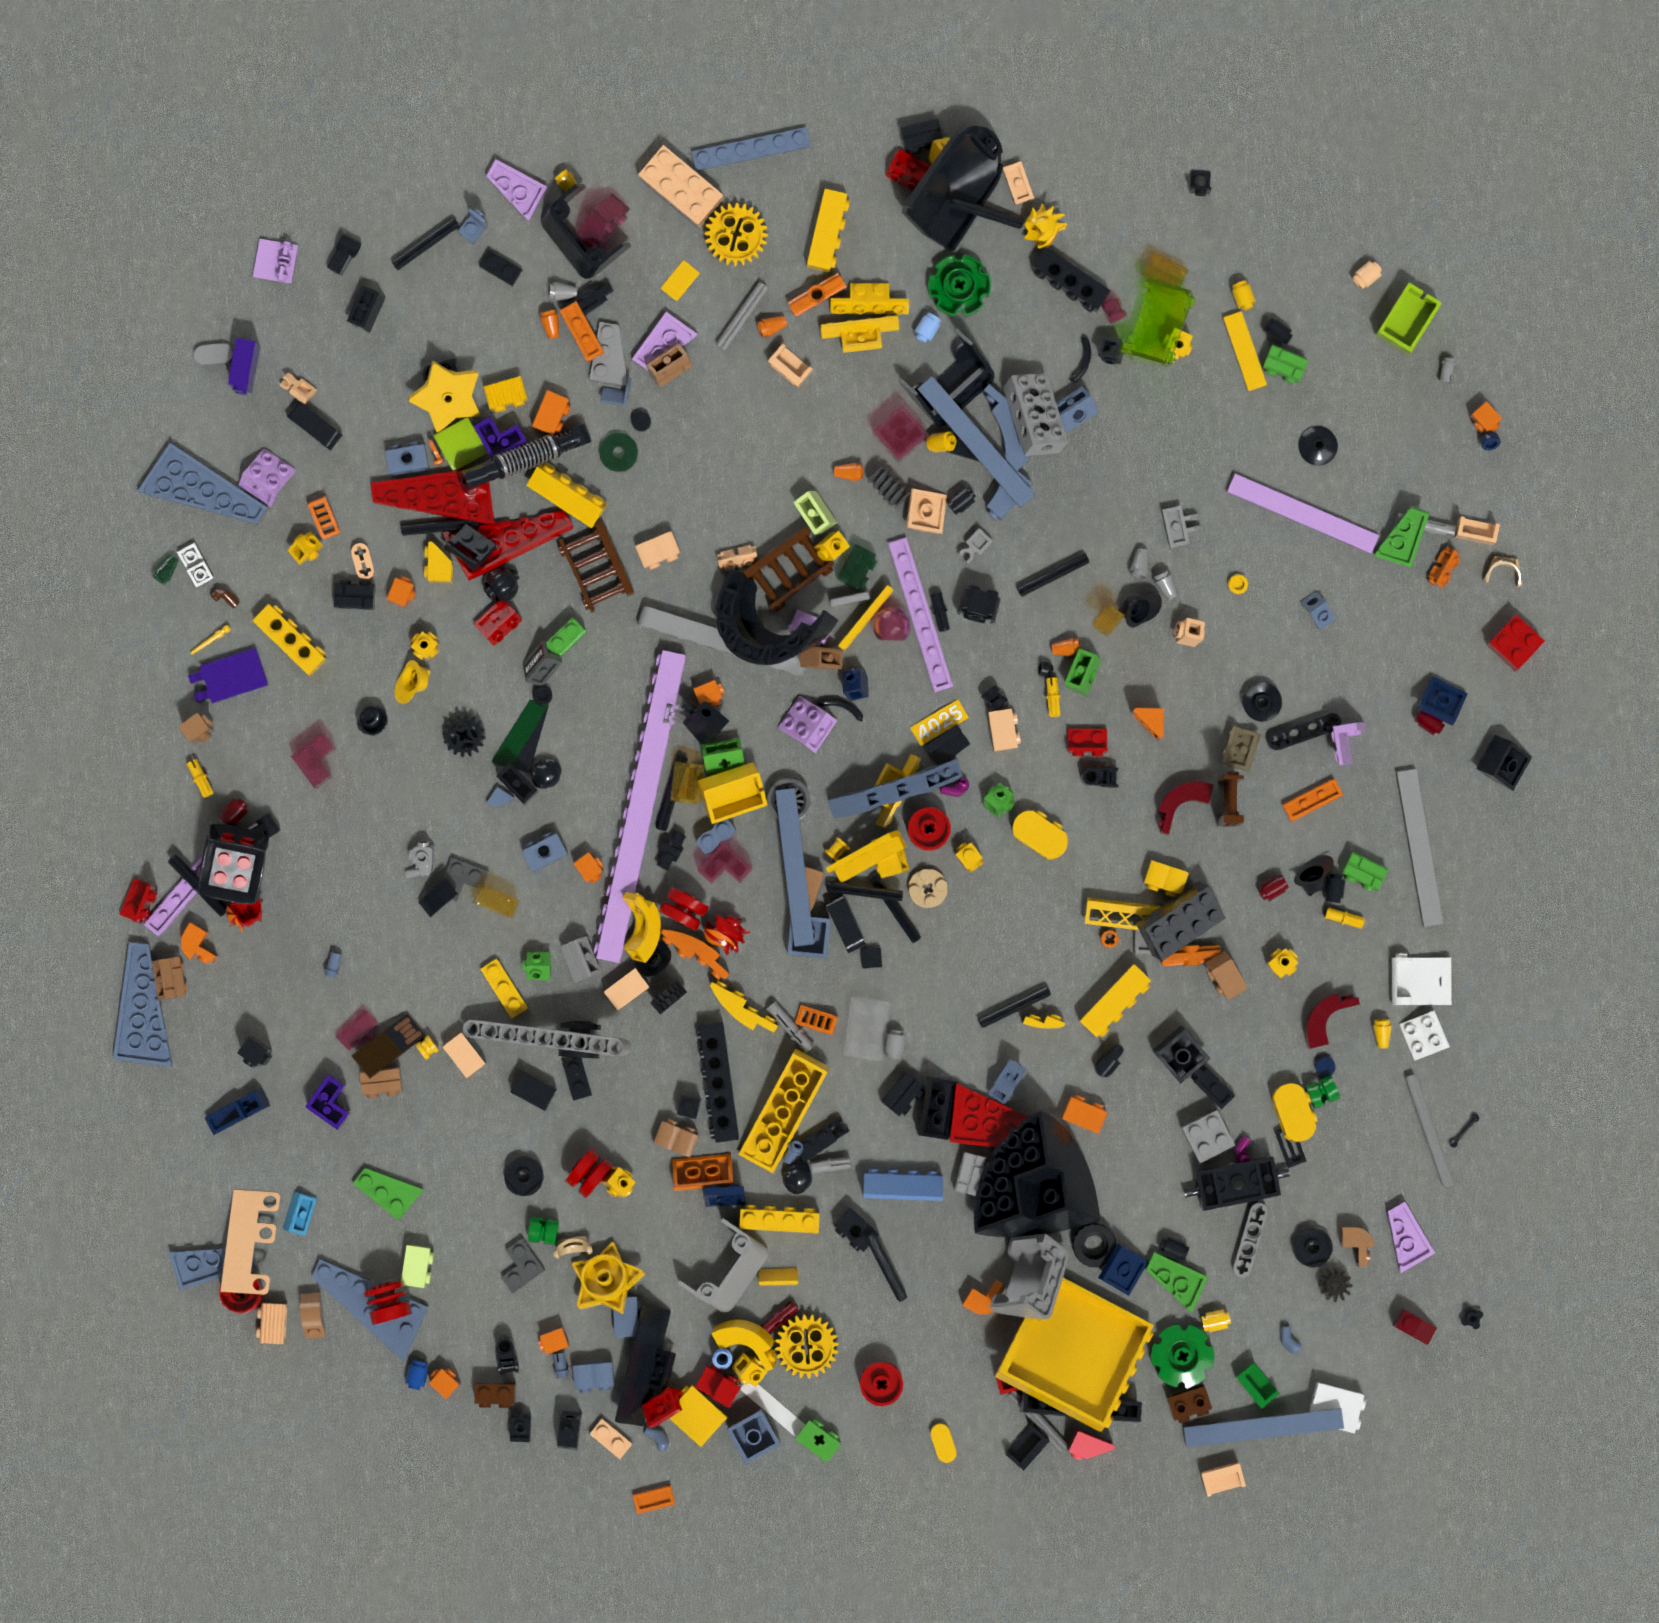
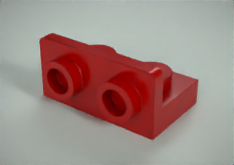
[886,149,931,191]
[474,601,522,646]
[1068,729,1108,757]
[642,1387,683,1428]

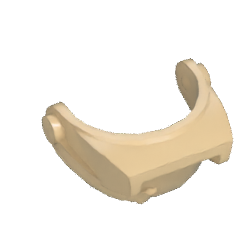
[1484,556,1523,588]
[554,1236,593,1259]

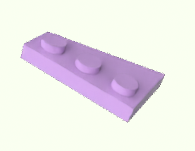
[486,159,547,222]
[632,312,698,371]
[1387,1202,1435,1273]

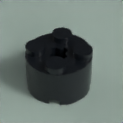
[957,585,1001,624]

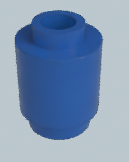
[405,1360,428,1390]

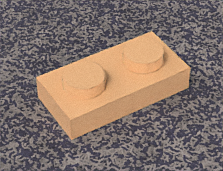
[1003,161,1034,206]
[590,1418,633,1459]

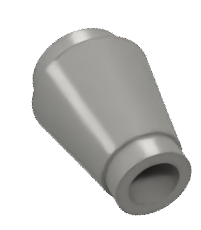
[548,282,577,301]
[1130,549,1149,579]
[1154,570,1178,600]

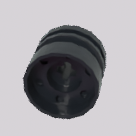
[558,1020,601,1059]

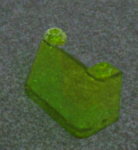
[1121,278,1195,367]

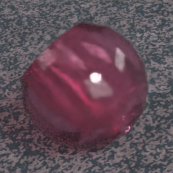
[872,607,911,641]

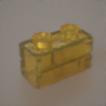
[1142,252,1188,294]

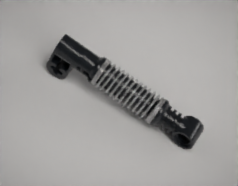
[456,423,592,492]

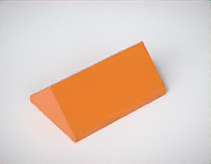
[672,1154,734,1191]

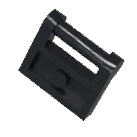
[443,524,497,571]

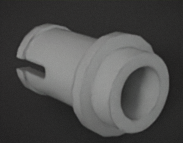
[1439,358,1456,383]

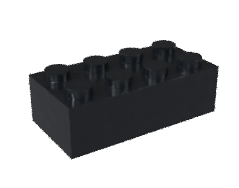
[1136,881,1226,961]

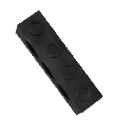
[1032,247,1111,313]

